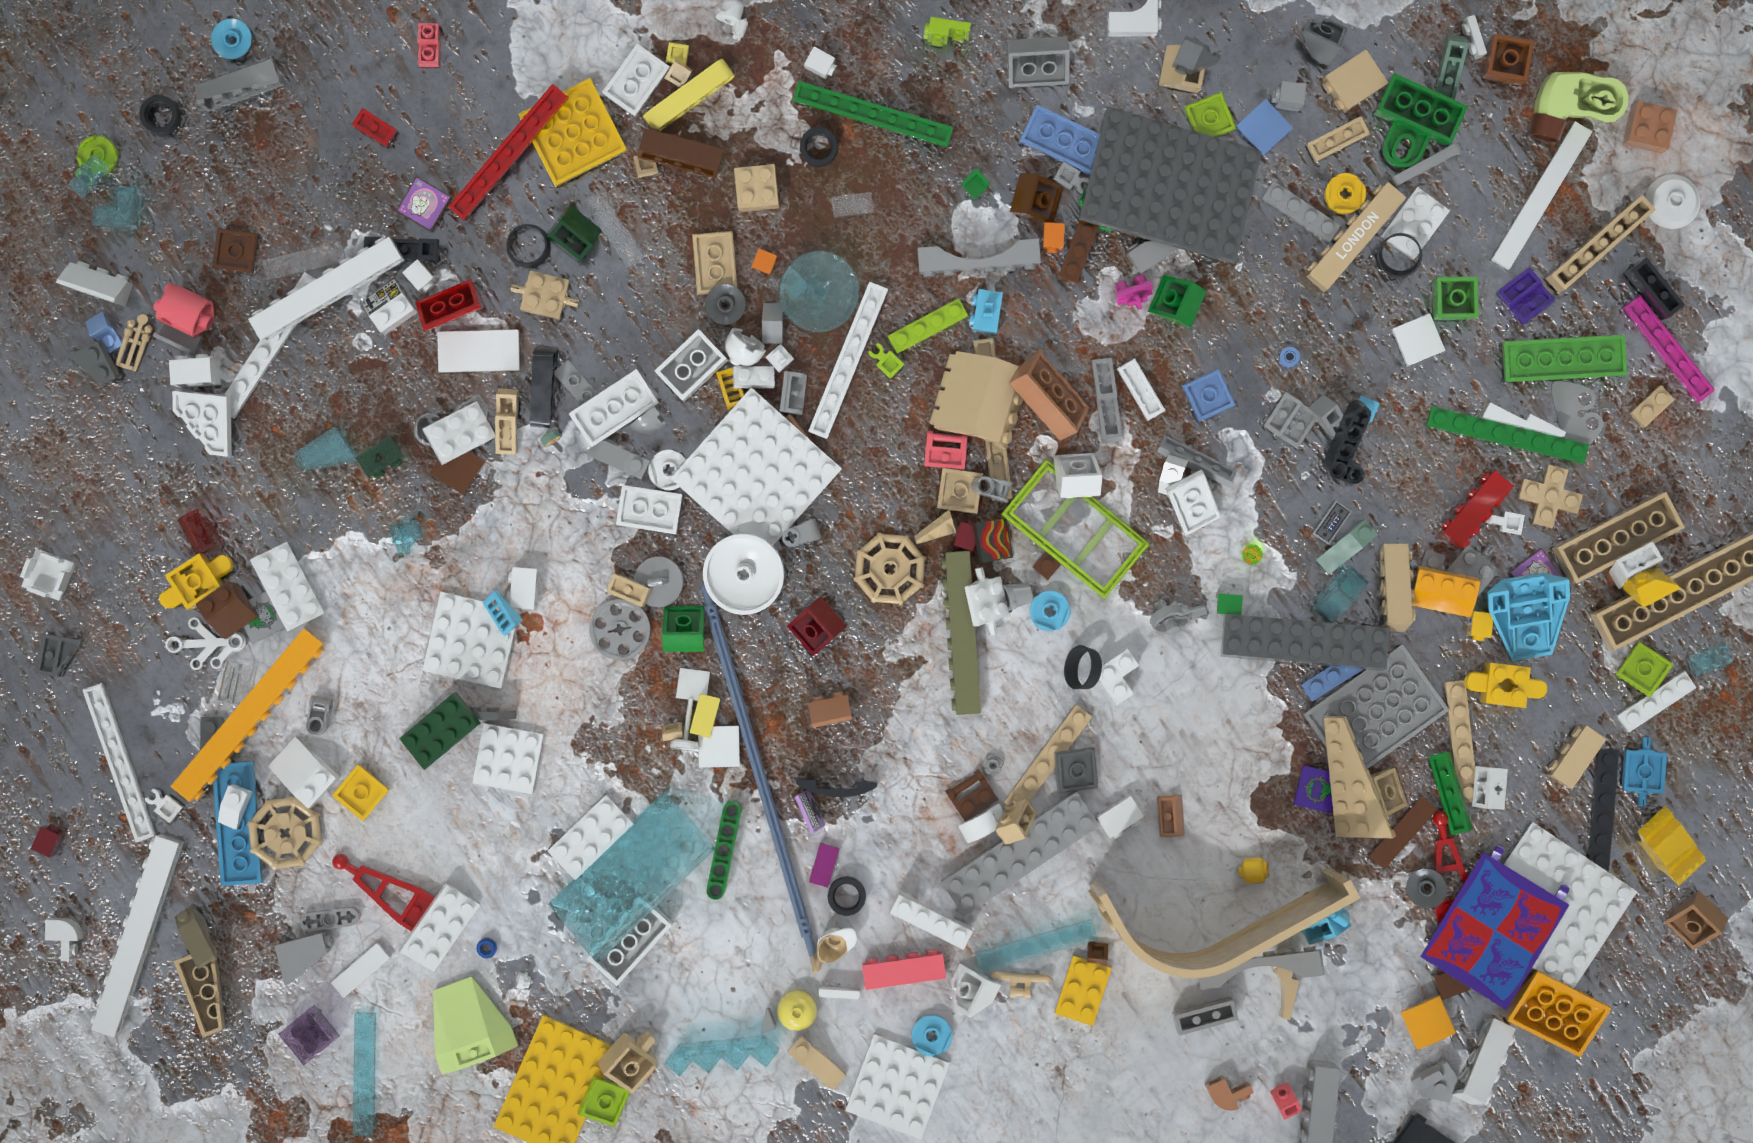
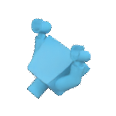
[1301,908,1351,945]

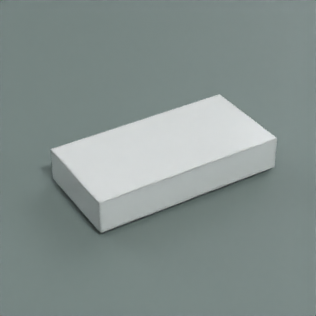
[819,986,860,999]

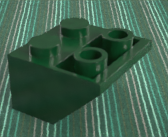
[545,204,602,261]

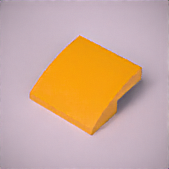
[1401,995,1456,1050]

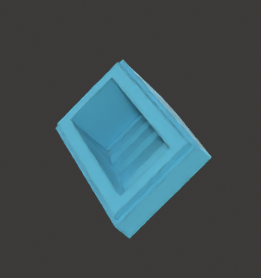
[483,590,523,636]

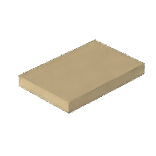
[692,231,738,295]

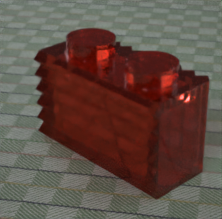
[178,509,217,555]

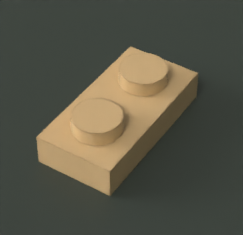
[1630,385,1675,428]
[606,573,651,607]

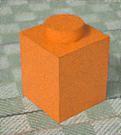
[1042,222,1065,254]

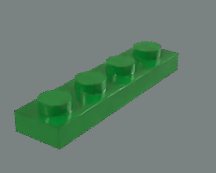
[1429,751,1473,835]

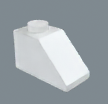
[1158,455,1188,495]
[218,784,253,830]

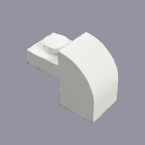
[958,803,1003,844]
[45,918,84,961]

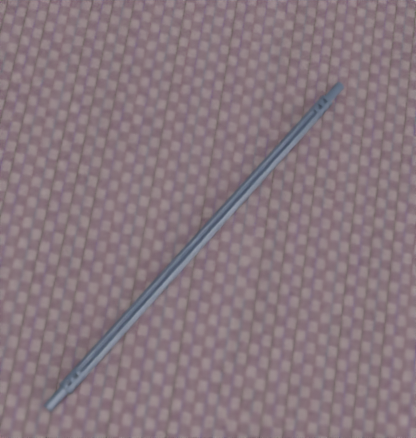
[700,586,816,957]

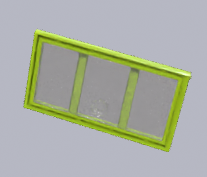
[1001,459,1150,599]

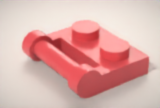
[924,430,968,470]

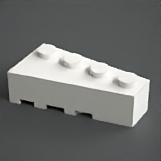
[1452,1018,1516,1105]

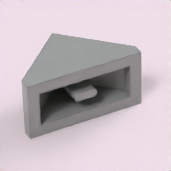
[762,303,783,344]

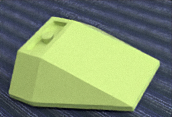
[433,976,519,1074]

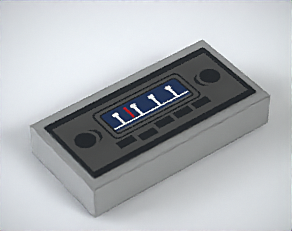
[1312,500,1352,545]

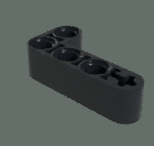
[530,345,558,428]
[1323,400,1371,484]

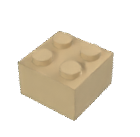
[734,164,779,212]

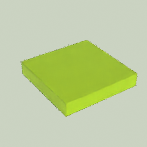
[1183,91,1237,137]
[1615,641,1674,698]
[577,1075,630,1127]

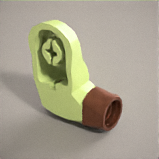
[1530,72,1629,142]

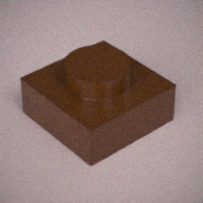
[1032,552,1061,580]
[1087,941,1108,965]

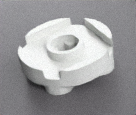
[648,450,686,491]

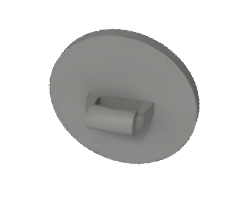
[634,557,684,607]

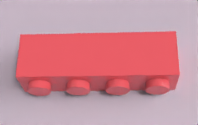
[862,949,946,990]

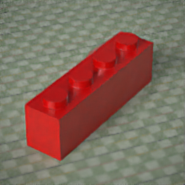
[1439,470,1514,549]

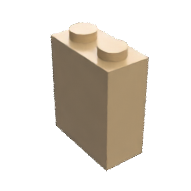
[1323,49,1389,113]

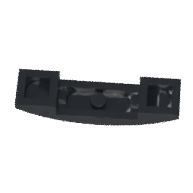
[364,236,439,261]
[796,778,877,797]

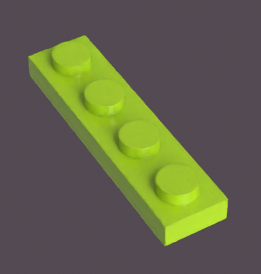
[887,298,968,354]

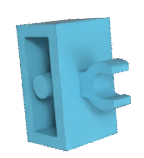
[969,289,1003,335]

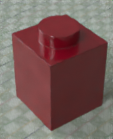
[953,520,976,551]
[30,824,65,857]

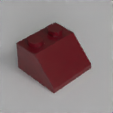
[787,596,847,656]

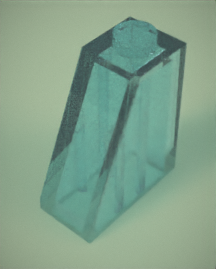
[294,427,360,471]

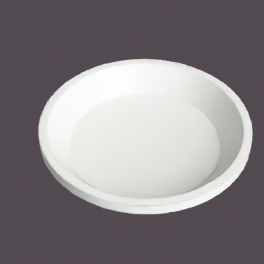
[1645,174,1700,229]

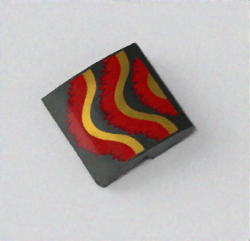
[972,518,1013,563]

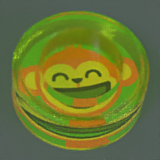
[1242,544,1263,565]

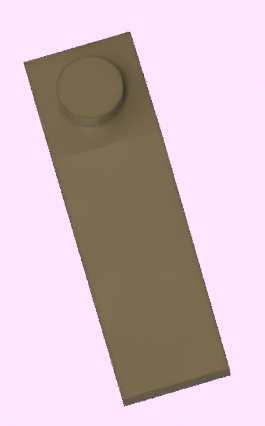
[175,906,216,969]

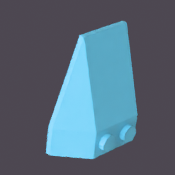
[1487,573,1570,662]

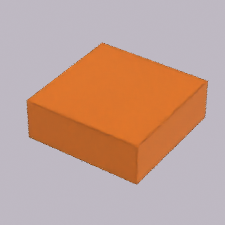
[751,248,778,275]

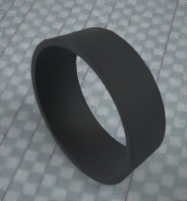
[506,224,551,268]
[1377,233,1423,278]
[1064,645,1102,689]

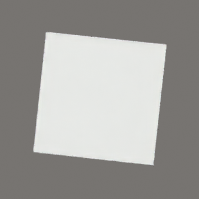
[1391,314,1445,366]
[698,726,740,768]

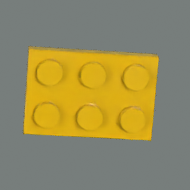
[1054,955,1112,1026]

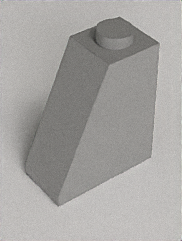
[274,931,332,985]

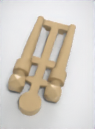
[115,314,153,371]

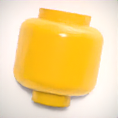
[1238,857,1269,884]

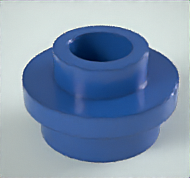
[476,938,497,958]

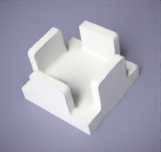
[20,549,76,601]

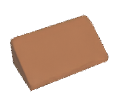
[1157,795,1185,837]

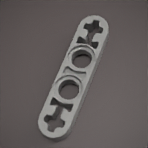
[1390,142,1464,188]

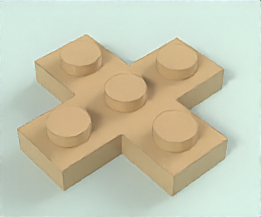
[1517,465,1583,528]

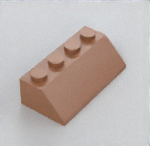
[1009,350,1090,441]

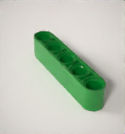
[707,800,742,900]

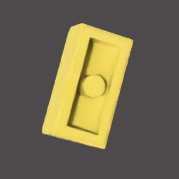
[690,693,720,738]

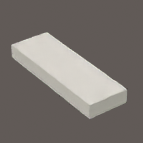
[331,943,391,998]

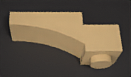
[495,389,519,455]
[1271,952,1300,1020]
[787,1034,846,1091]

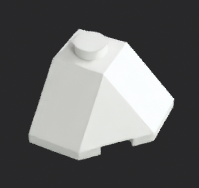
[951,963,1001,1017]

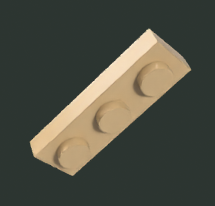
[1306,116,1370,163]

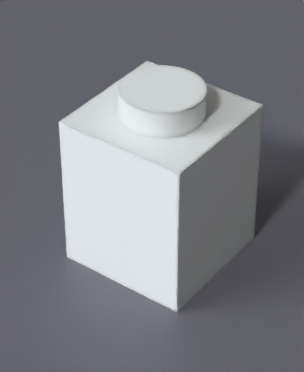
[804,47,837,80]
[402,259,436,293]

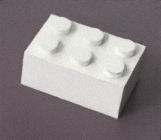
[655,329,728,402]

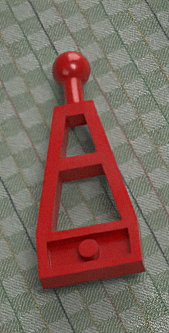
[1432,811,1468,922]
[332,853,435,931]

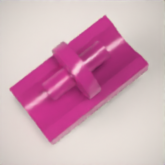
[1116,274,1153,310]

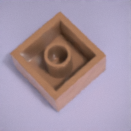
[1622,101,1677,153]

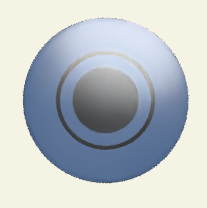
[1279,347,1300,368]

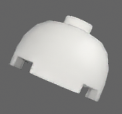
[725,328,766,366]

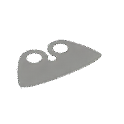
[1552,381,1604,445]

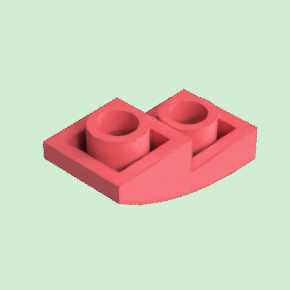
[417,23,440,67]

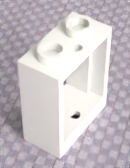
[1609,542,1663,589]

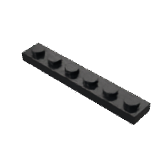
[1588,748,1619,871]

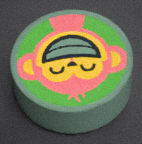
[540,430,561,447]

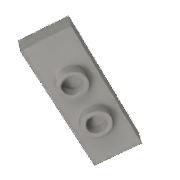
[555,360,598,405]

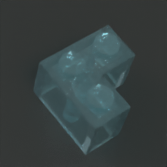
[92,186,142,231]
[1313,566,1369,623]

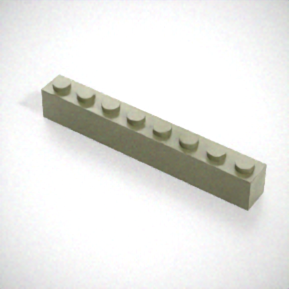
[941,551,981,715]

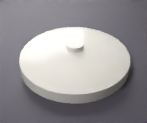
[703,533,785,615]

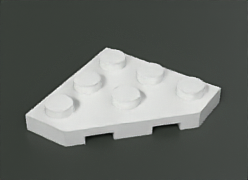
[172,390,232,457]

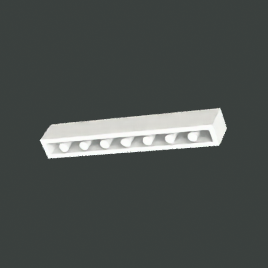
[248,237,405,342]

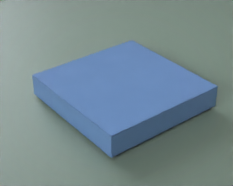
[1236,99,1293,156]
[1182,369,1236,423]

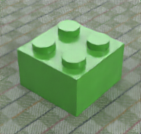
[1432,277,1479,321]

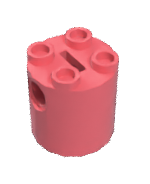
[153,283,214,338]

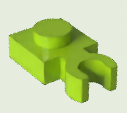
[868,343,904,379]

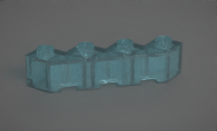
[664,1035,780,1077]

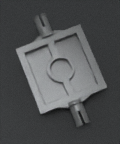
[1445,544,1500,597]

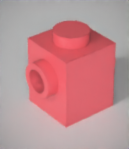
[1270,1082,1302,1120]

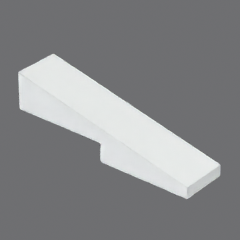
[1479,402,1566,437]

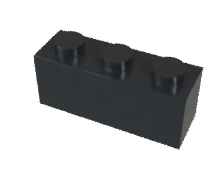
[1624,257,1685,320]

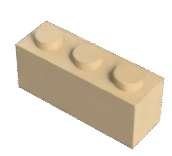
[1547,724,1606,789]

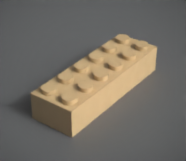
[1552,492,1685,584]

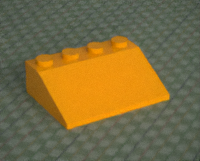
[1505,970,1612,1057]

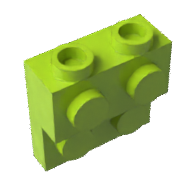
[924,17,971,47]

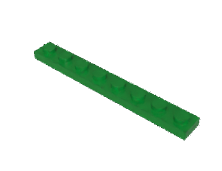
[793,81,953,148]
[1426,406,1589,464]

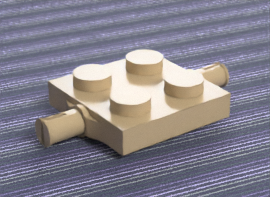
[511,271,580,320]

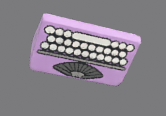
[795,790,825,833]

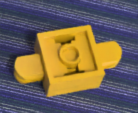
[159,553,233,610]
[1464,662,1547,708]

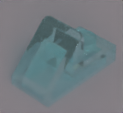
[67,155,110,199]
[1687,643,1733,677]

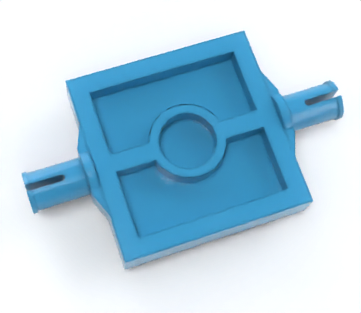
[1621,737,1667,807]

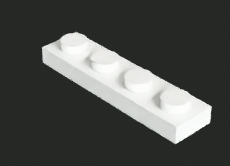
[1616,671,1696,732]

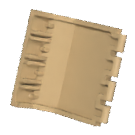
[929,351,1023,450]

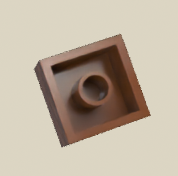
[1482,34,1535,86]

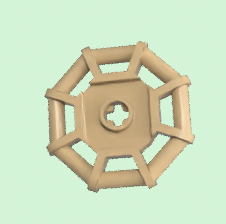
[853,532,927,606]
[247,796,323,871]

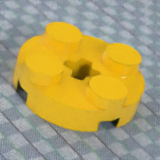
[1324,173,1366,215]

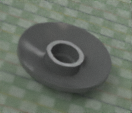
[705,284,746,325]
[1406,868,1447,909]

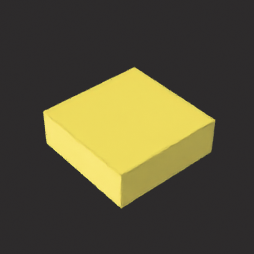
[666,42,689,66]

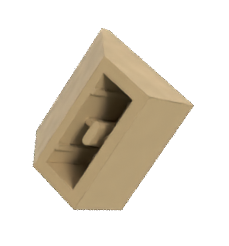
[1159,45,1205,93]

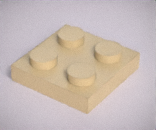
[937,468,983,514]

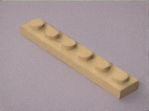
[1444,680,1475,803]
[1004,704,1092,804]

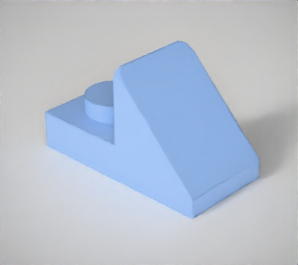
[86,311,122,355]

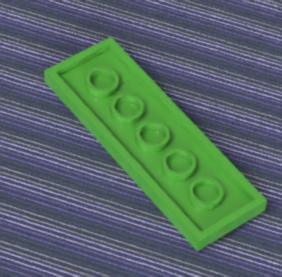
[1502,335,1628,383]

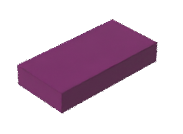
[809,843,840,888]

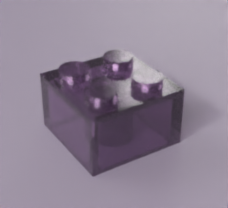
[278,1005,340,1066]

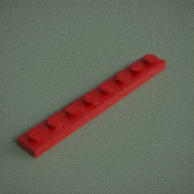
[448,83,569,221]

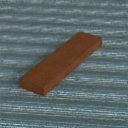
[1368,795,1438,870]

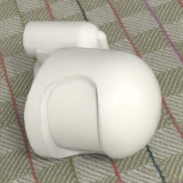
[716,0,748,40]

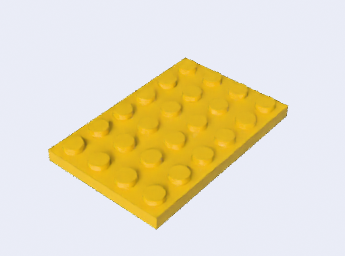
[493,1014,612,1143]

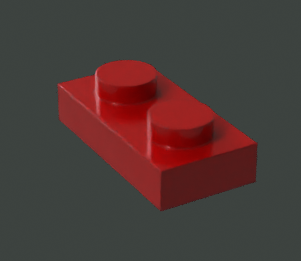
[351,108,398,147]

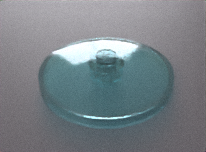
[778,250,859,332]

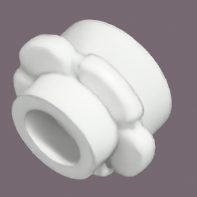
[515,972,531,991]

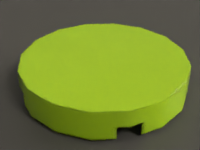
[77,135,118,176]

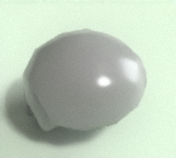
[413,413,440,446]

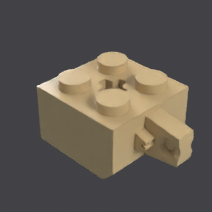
[597,1031,658,1094]

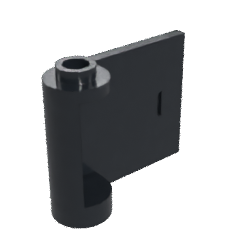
[1392,1113,1455,1143]

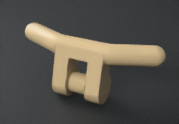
[991,971,1052,999]

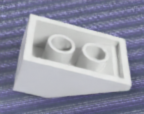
[268,736,340,809]

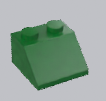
[1148,275,1207,328]
[662,606,705,652]

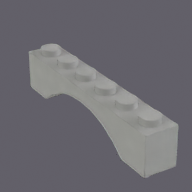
[917,239,1041,277]
[1199,946,1325,990]

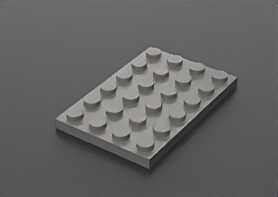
[1302,644,1450,770]

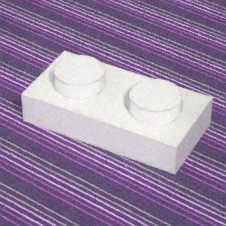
[1462,15,1487,60]
[733,366,775,388]

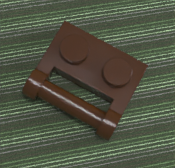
[945,769,998,821]

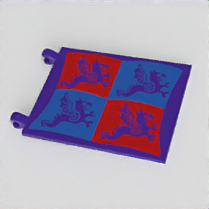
[1420,845,1570,1010]

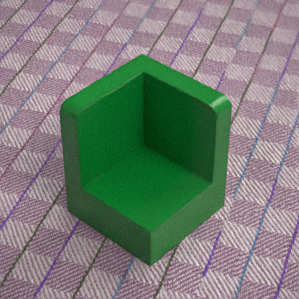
[961,168,990,200]
[1216,593,1243,615]

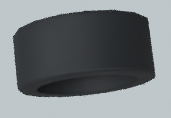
[139,95,181,135]
[800,127,838,167]
[827,876,866,916]

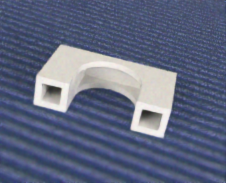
[1107,0,1161,37]
[890,890,973,950]

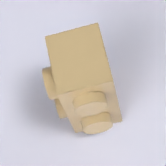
[995,798,1037,845]

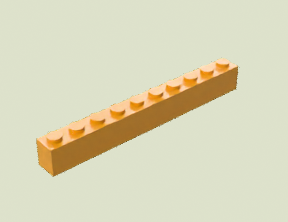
[170,628,325,802]

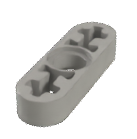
[300,907,360,931]

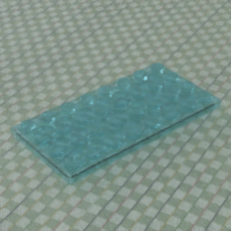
[548,791,716,963]

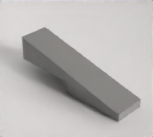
[1092,358,1123,444]

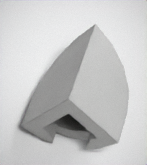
[630,407,668,435]

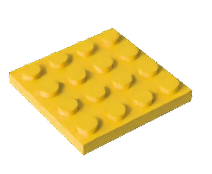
[518,78,627,187]

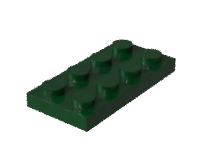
[399,691,481,770]

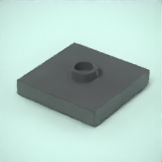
[1054,747,1098,793]

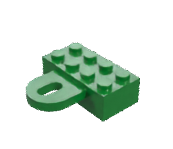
[1373,73,1468,169]

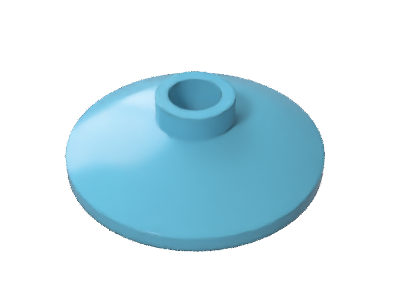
[211,19,252,59]

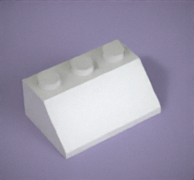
[56,261,133,307]

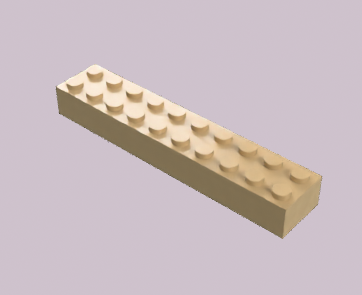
[1590,531,1753,651]

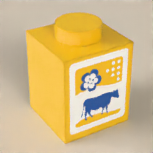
[1467,611,1493,641]

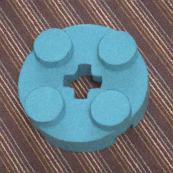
[1029,591,1070,631]
[911,1015,952,1056]

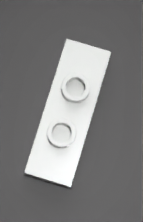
[1117,358,1166,421]

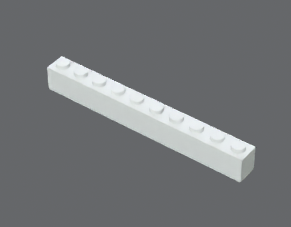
[91,834,184,1037]

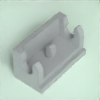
[780,371,807,415]

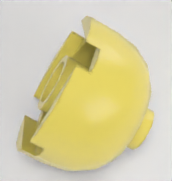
[777,989,818,1031]

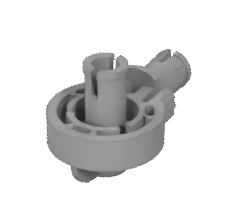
[1150,600,1207,635]

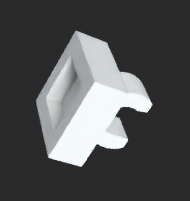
[766,344,794,373]

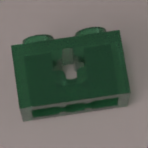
[355,436,406,480]

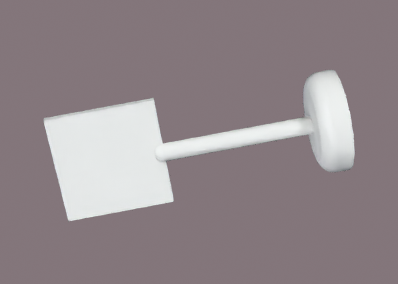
[670,668,710,751]

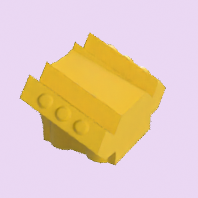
[1638,806,1706,886]

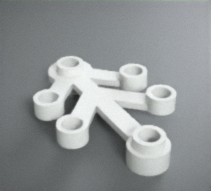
[166,617,246,670]

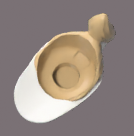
[810,927,857,974]

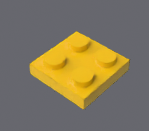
[332,764,390,821]

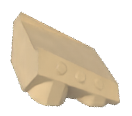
[914,510,956,545]

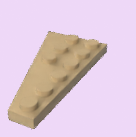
[1324,716,1396,838]

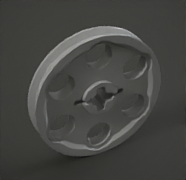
[589,599,651,660]

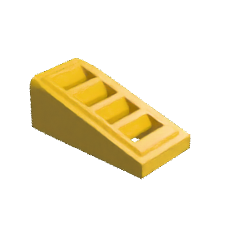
[716,367,744,413]

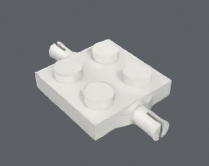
[965,567,1010,636]

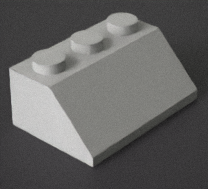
[1007,36,1069,88]

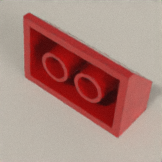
[415,279,484,331]

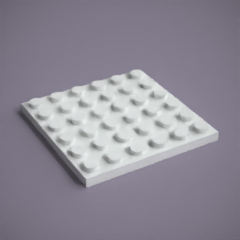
[670,388,842,546]
[1503,822,1637,988]

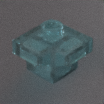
[390,520,423,556]

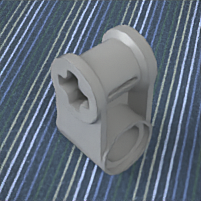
[971,476,1013,503]
[782,519,822,548]
[306,695,333,735]

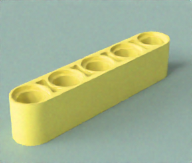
[643,59,735,131]

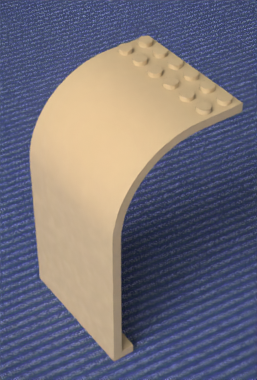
[1088,867,1360,978]

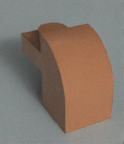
[1205,1076,1254,1111]

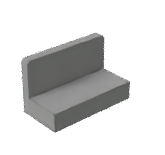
[153,323,203,356]

